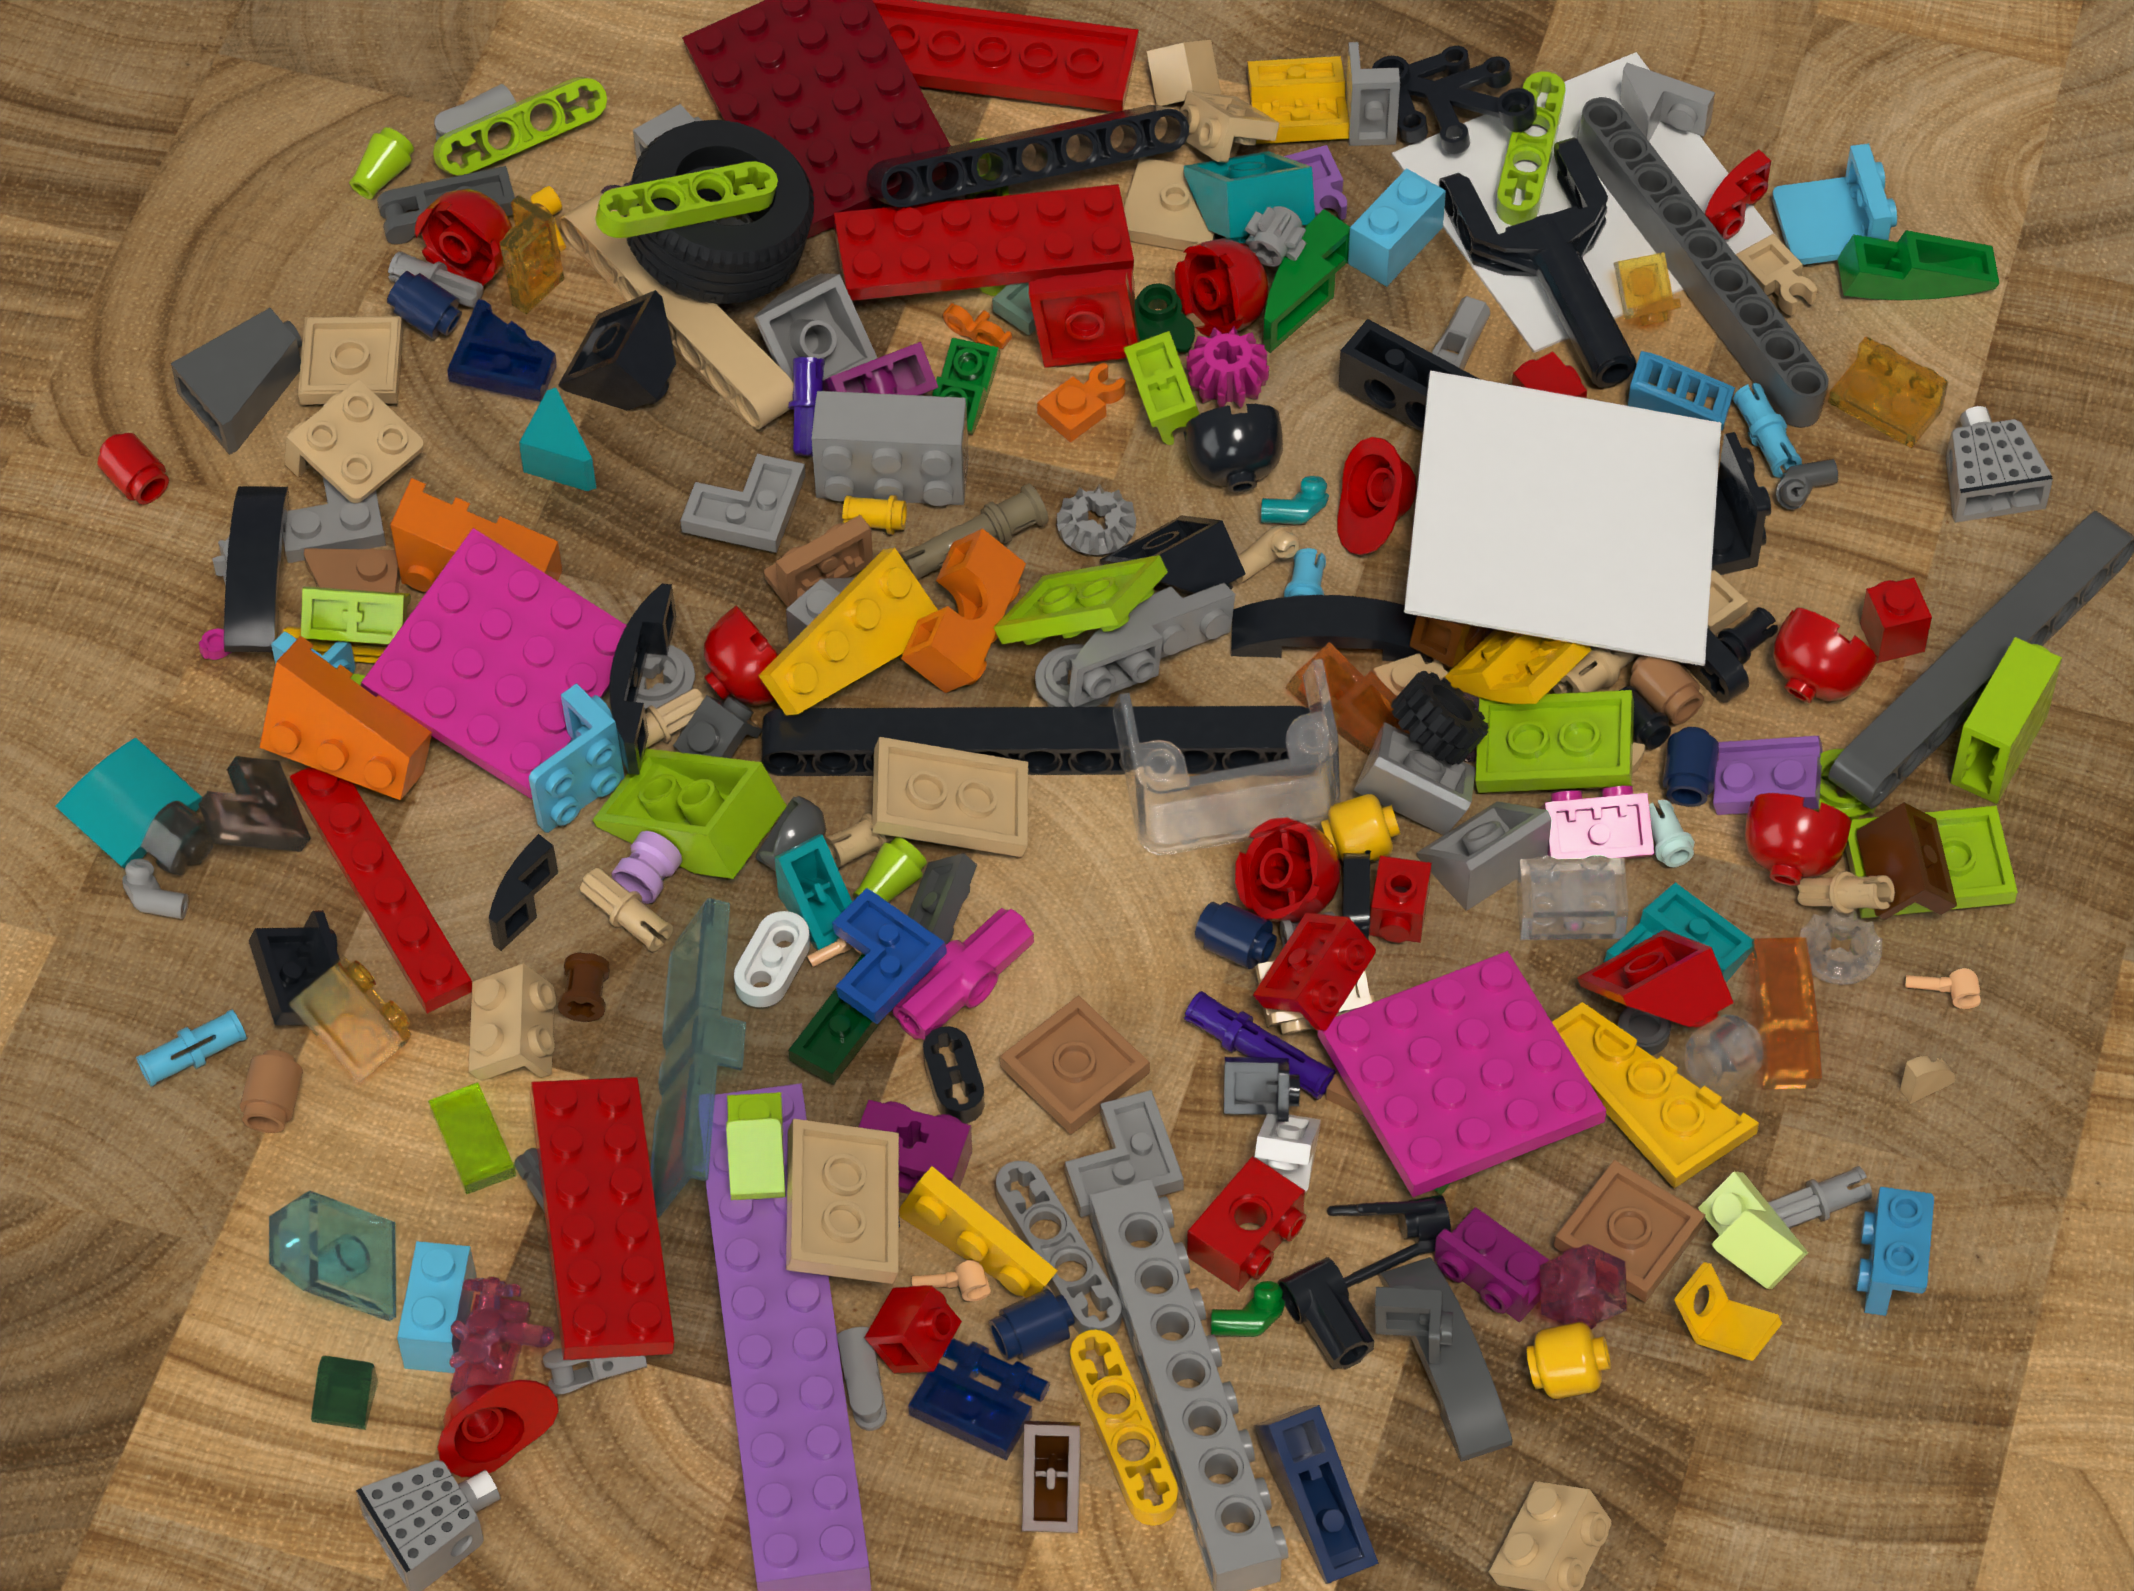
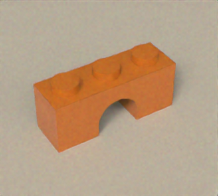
[901,528,1026,693]

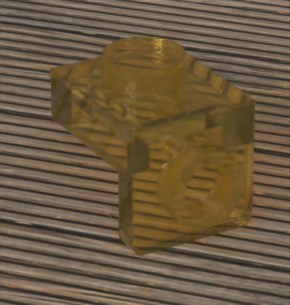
[1614,252,1681,326]

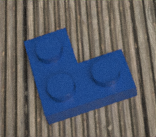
[832,888,947,1024]

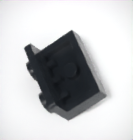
[249,910,351,1025]

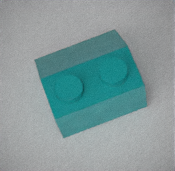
[1184,151,1315,243]

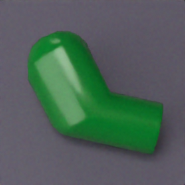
[1211,1281,1285,1337]

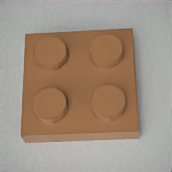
[1000,995,1150,1135]
[1554,1160,1706,1303]

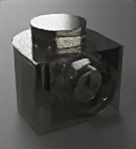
[141,801,214,875]

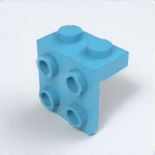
[1772,143,1897,265]
[529,683,625,832]

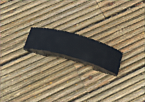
[224,486,289,652]
[609,583,677,775]
[1231,595,1433,662]

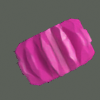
[1186,326,1269,408]

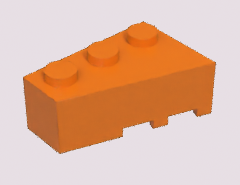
[390,478,562,592]
[259,636,432,800]

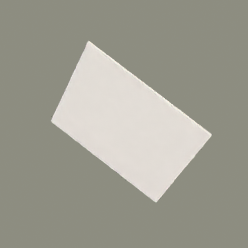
[1391,52,1777,353]
[1404,371,1721,666]

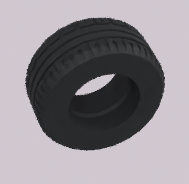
[624,120,814,304]

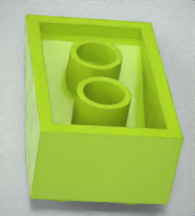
[592,748,787,879]

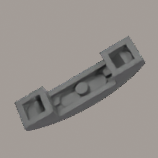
[1379,1257,1513,1462]

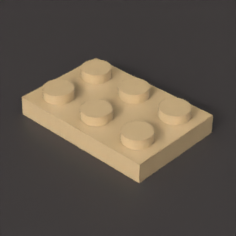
[872,737,1028,857]
[786,1119,899,1284]

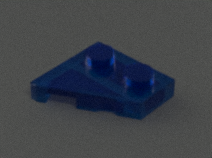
[447,299,557,402]

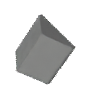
[1354,722,1476,835]
[1417,801,1552,911]

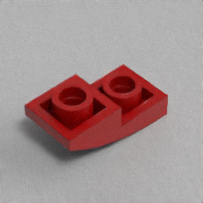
[1705,149,1771,239]

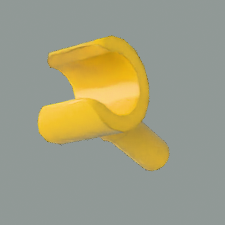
[531,186,566,252]

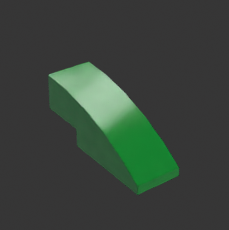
[1263,209,1350,353]
[1837,230,1999,301]

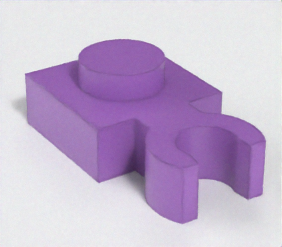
[1284,145,1347,220]

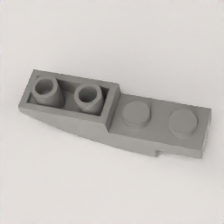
[1068,583,1235,707]

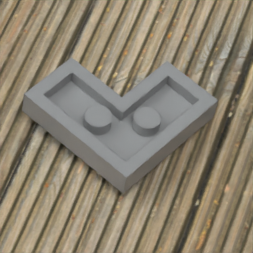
[680,454,805,553]
[283,477,386,563]
[1065,1090,1184,1217]

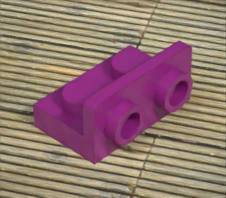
[1434,1207,1561,1323]

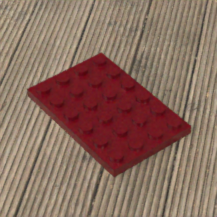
[682,0,951,239]

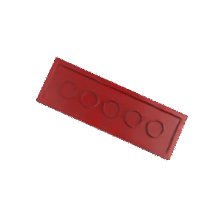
[873,0,1139,112]
[833,184,1134,301]
[530,1077,675,1360]

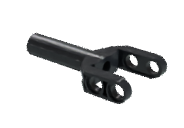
[1439,137,1637,388]

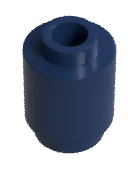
[387,271,462,339]
[1663,727,1719,807]
[1195,902,1277,969]
[989,1289,1075,1360]

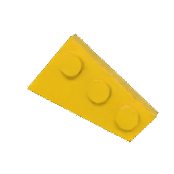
[899,1166,1058,1298]

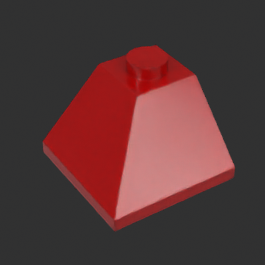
[1577,929,1734,1027]

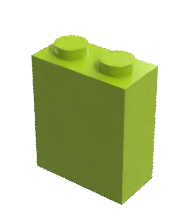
[1950,637,2062,804]

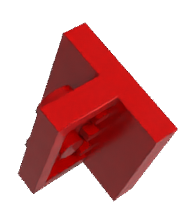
[1029,268,1140,367]

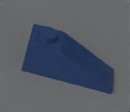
[1254,1405,1379,1584]

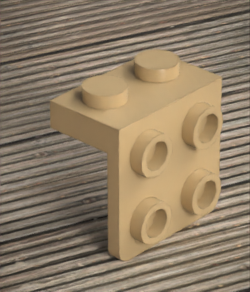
[285,379,423,503]

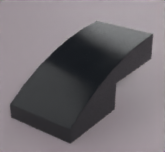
[489,834,558,951]

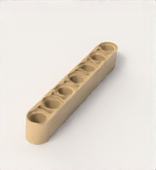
[560,193,794,430]

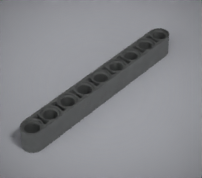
[1577,97,1829,428]
[1828,511,2134,809]

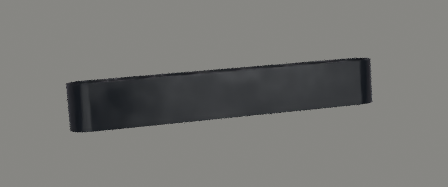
[867,105,1189,207]

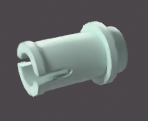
[1649,800,1695,867]

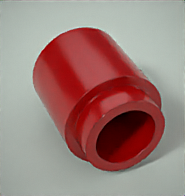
[97,433,169,505]

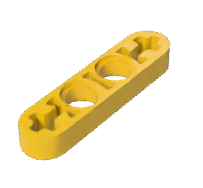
[1070,1329,1178,1526]

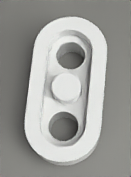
[734,911,810,1008]

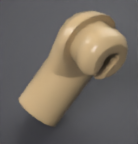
[1235,526,1299,583]

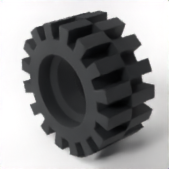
[1391,671,1489,765]

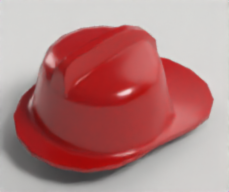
[1337,437,1417,555]
[437,1380,559,1477]

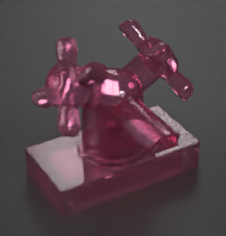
[449,1277,554,1399]

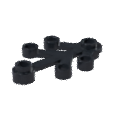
[1372,46,1537,154]

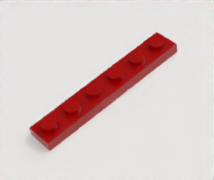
[289,766,472,1014]

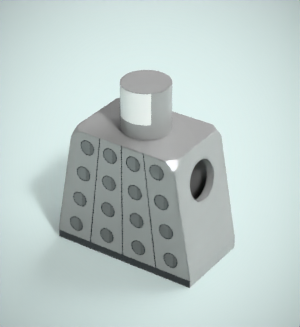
[1946,406,2053,523]
[356,1460,501,1591]

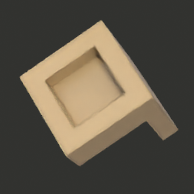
[1147,40,1221,106]

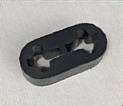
[1681,628,1749,703]
[1342,853,1370,940]
[923,1026,985,1124]

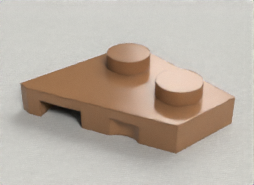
[304,548,400,593]

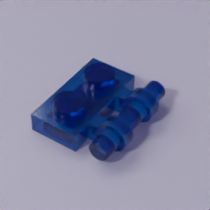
[908,1338,1050,1461]

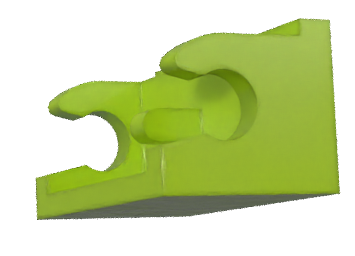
[1124,331,1200,445]
[301,586,411,644]

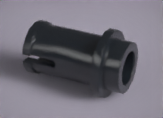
[1717,607,1778,664]
[1619,686,1671,749]

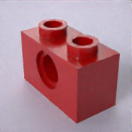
[1187,1156,1306,1292]

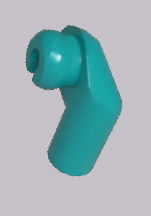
[1261,476,1329,525]

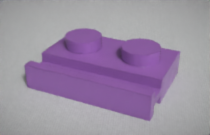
[1713,736,1823,815]

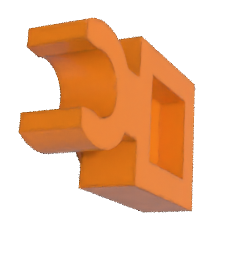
[1037,363,1125,443]

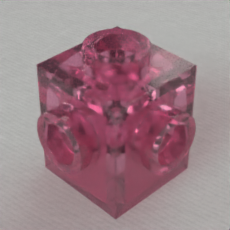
[1540,1244,1627,1329]

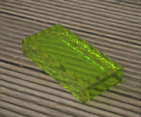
[428,1082,516,1195]

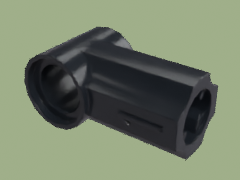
[1278,1257,1374,1370]

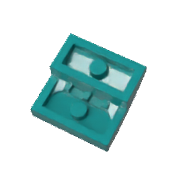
[55,738,206,869]
[1604,882,1756,982]

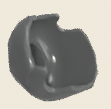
[756,796,827,871]

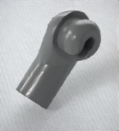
[1776,459,1838,509]

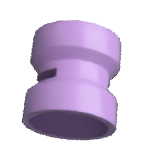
[611,831,682,904]

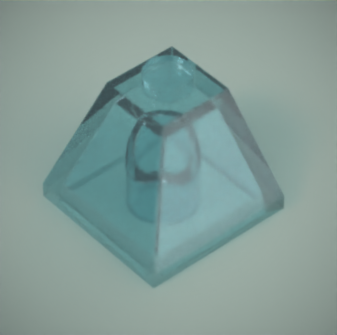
[269,1190,396,1322]

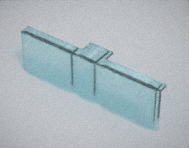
[651,898,746,1218]

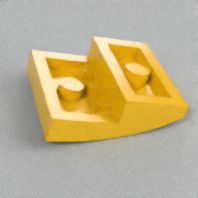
[1247,56,1349,144]
[1445,629,1592,704]

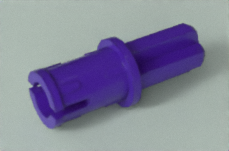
[788,357,825,457]

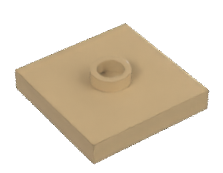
[1124,157,1217,251]
[298,316,403,405]

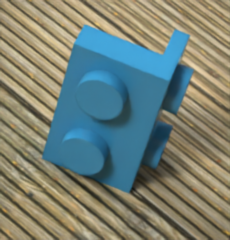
[1856,1187,1934,1316]

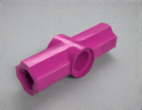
[893,908,1034,1040]

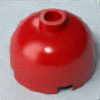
[415,189,514,286]
[1175,238,1268,337]
[704,605,779,706]
[1773,608,1879,703]
[1745,793,1852,886]
[1235,817,1341,923]

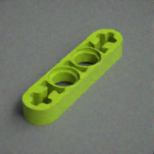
[1496,71,1565,226]
[433,77,607,176]
[595,161,778,238]

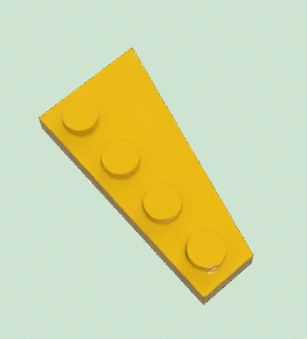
[758,548,938,715]
[1552,1002,1759,1189]

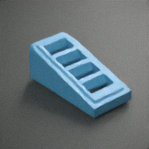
[1628,351,1735,430]

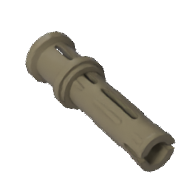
[900,483,1049,580]

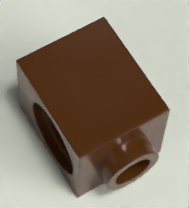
[1410,615,1486,668]

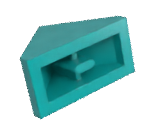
[519,387,596,491]
[774,834,852,950]

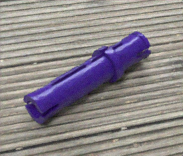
[1184,991,1335,1100]

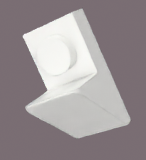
[1255,1114,1321,1192]

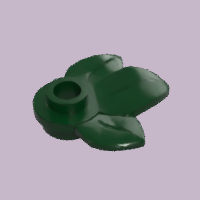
[1126,283,1195,360]

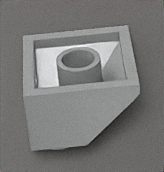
[754,274,877,391]

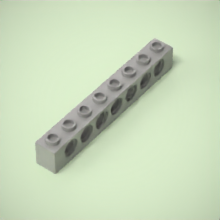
[1089,1179,1288,1591]

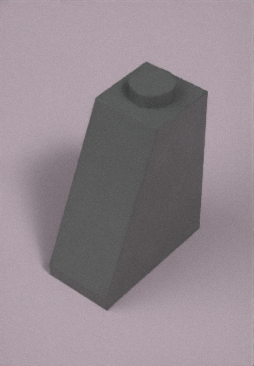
[171,308,302,455]

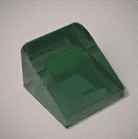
[311,1356,378,1430]

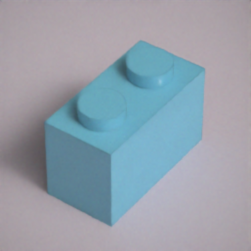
[1348,168,1446,287]
[397,1241,477,1374]

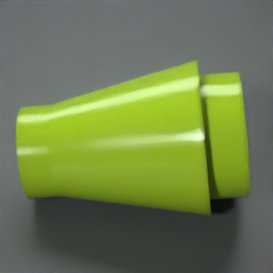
[349,127,414,199]
[853,837,927,902]

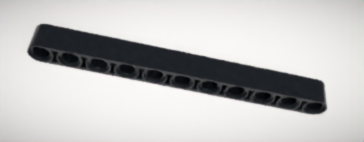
[761,706,1319,776]

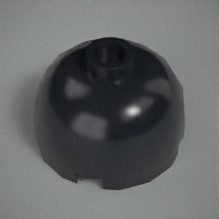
[1184,403,1283,493]

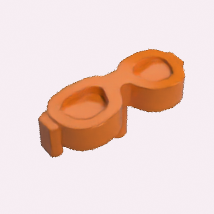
[943,303,1012,349]

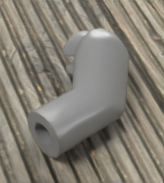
[122,859,189,919]

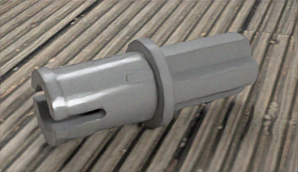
[388,251,484,308]
[1768,1166,1872,1229]

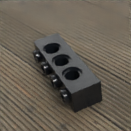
[1339,319,1481,432]

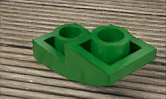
[932,338,1001,435]

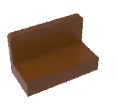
[1857,802,1957,919]

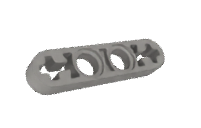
[996,1161,1122,1336]

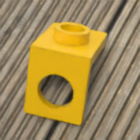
[1674,1262,1782,1361]

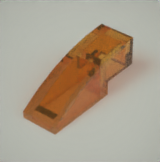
[1285,642,1410,756]
[1752,937,1822,1089]

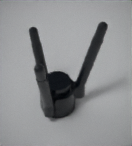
[1327,1195,1451,1288]

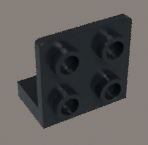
[1711,432,1771,575]

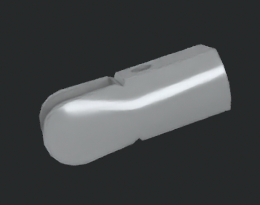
[434,84,516,151]
[1432,296,1491,370]
[837,1327,887,1431]
[543,1348,647,1394]

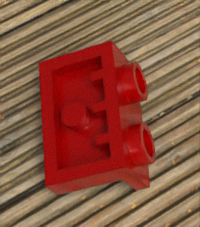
[1253,913,1376,1031]

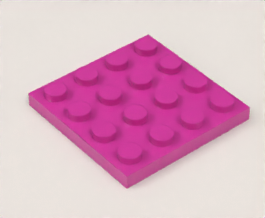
[360,528,626,799]
[1317,951,1606,1197]

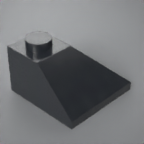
[558,290,676,411]
[1100,515,1246,595]

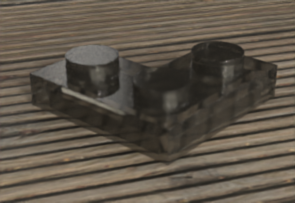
[198,756,311,852]

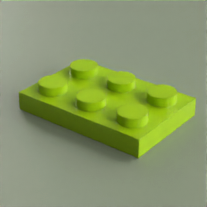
[993,555,1168,645]
[1475,690,1634,793]
[1845,805,2018,918]

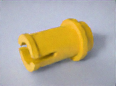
[842,495,907,535]

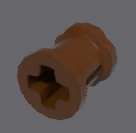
[558,952,610,1022]

